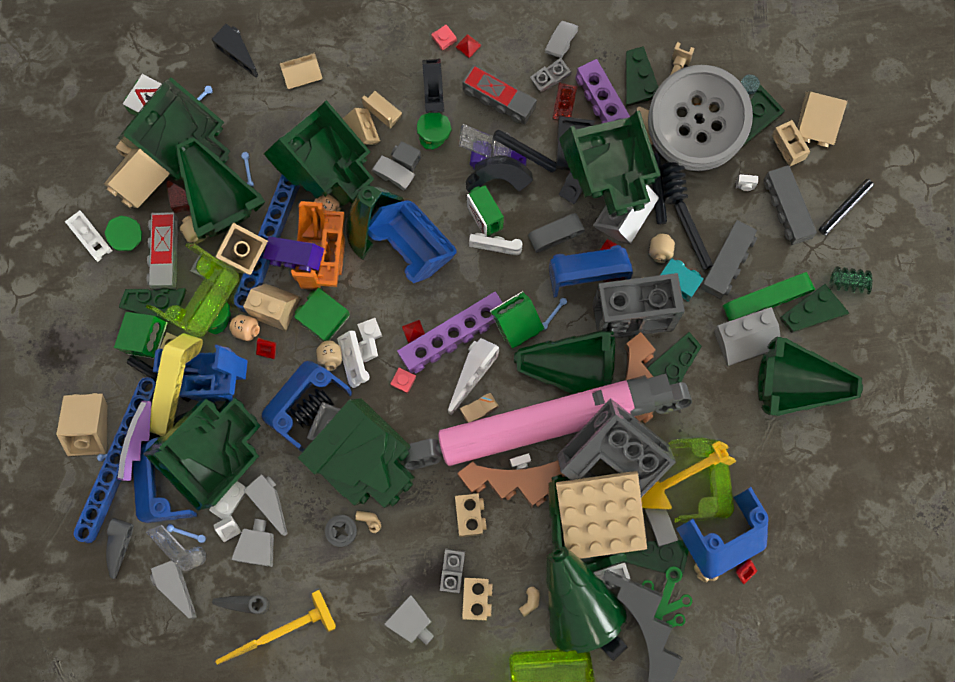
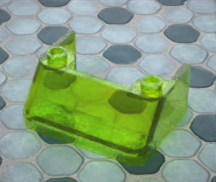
[145,243,239,337]
[668,438,734,523]
[509,649,595,682]

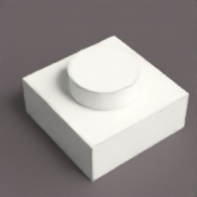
[736,174,758,191]
[357,318,382,340]
[358,338,378,362]
[510,453,531,470]
[214,516,241,542]

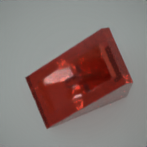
[552,83,577,119]
[166,180,190,214]

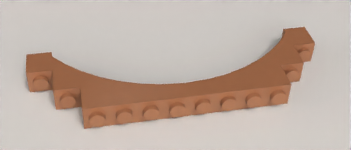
[457,332,655,507]

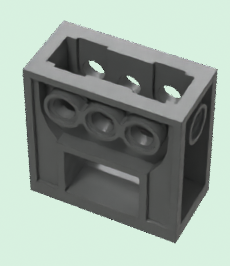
[592,273,685,338]
[557,398,676,498]

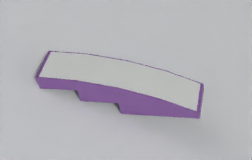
[118,401,151,481]

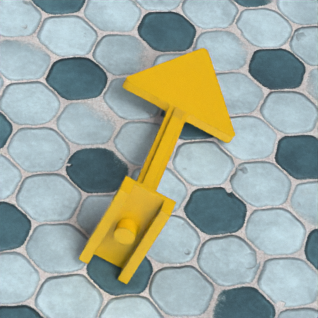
[641,441,736,509]
[215,590,336,665]

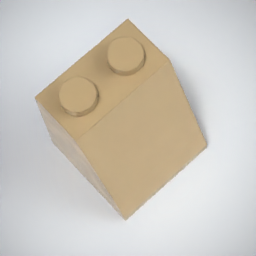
[797,92,847,147]
[104,149,170,209]
[213,223,268,275]
[243,283,301,331]
[56,393,107,456]

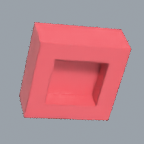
[431,25,457,51]
[390,368,416,394]

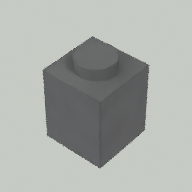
[391,141,421,173]

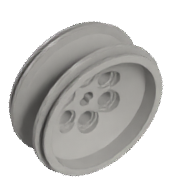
[648,65,753,171]

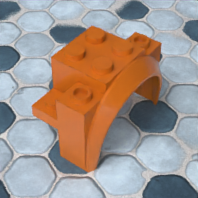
[291,201,345,290]

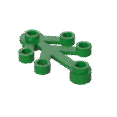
[642,566,692,628]

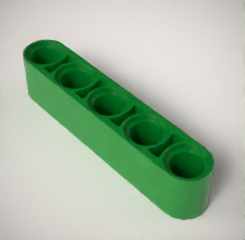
[722,272,815,321]

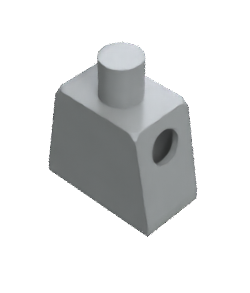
[232,519,274,567]
[385,595,434,645]

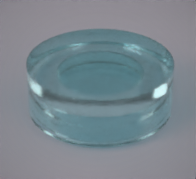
[741,75,760,94]

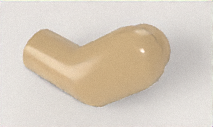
[356,511,381,533]
[519,586,540,617]

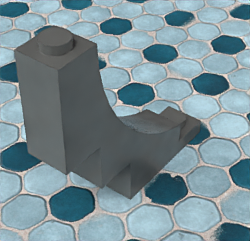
[602,569,683,682]

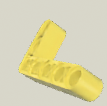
[150,333,203,436]

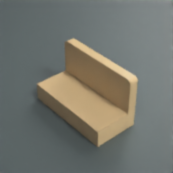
[280,53,322,89]
[362,91,403,129]
[343,108,380,145]

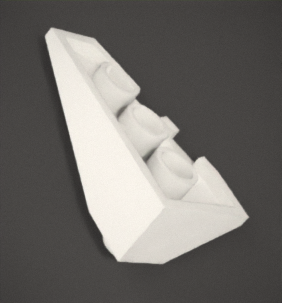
[448,338,499,415]

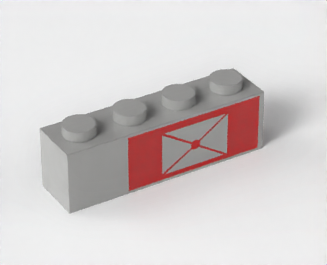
[147,212,178,290]

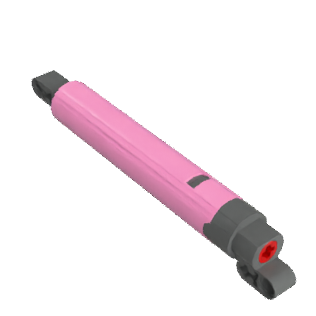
[404,374,692,470]

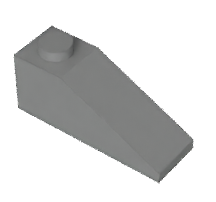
[244,474,288,536]
[150,560,197,619]

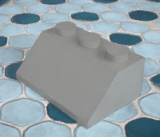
[593,185,659,243]
[714,307,780,366]

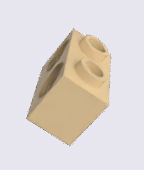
[772,120,810,167]
[455,493,487,537]
[462,578,492,621]

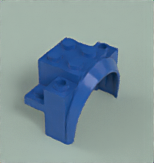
[153,345,248,402]

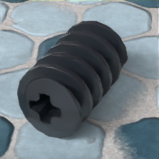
[661,162,688,204]
[290,389,334,429]

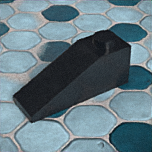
[212,23,258,78]

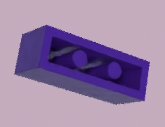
[263,236,324,272]

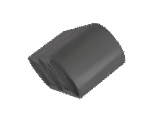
[528,213,585,253]

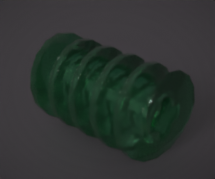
[829,266,873,295]

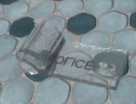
[459,124,511,158]
[146,525,206,571]

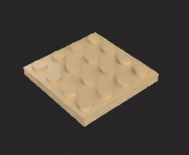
[556,471,647,559]

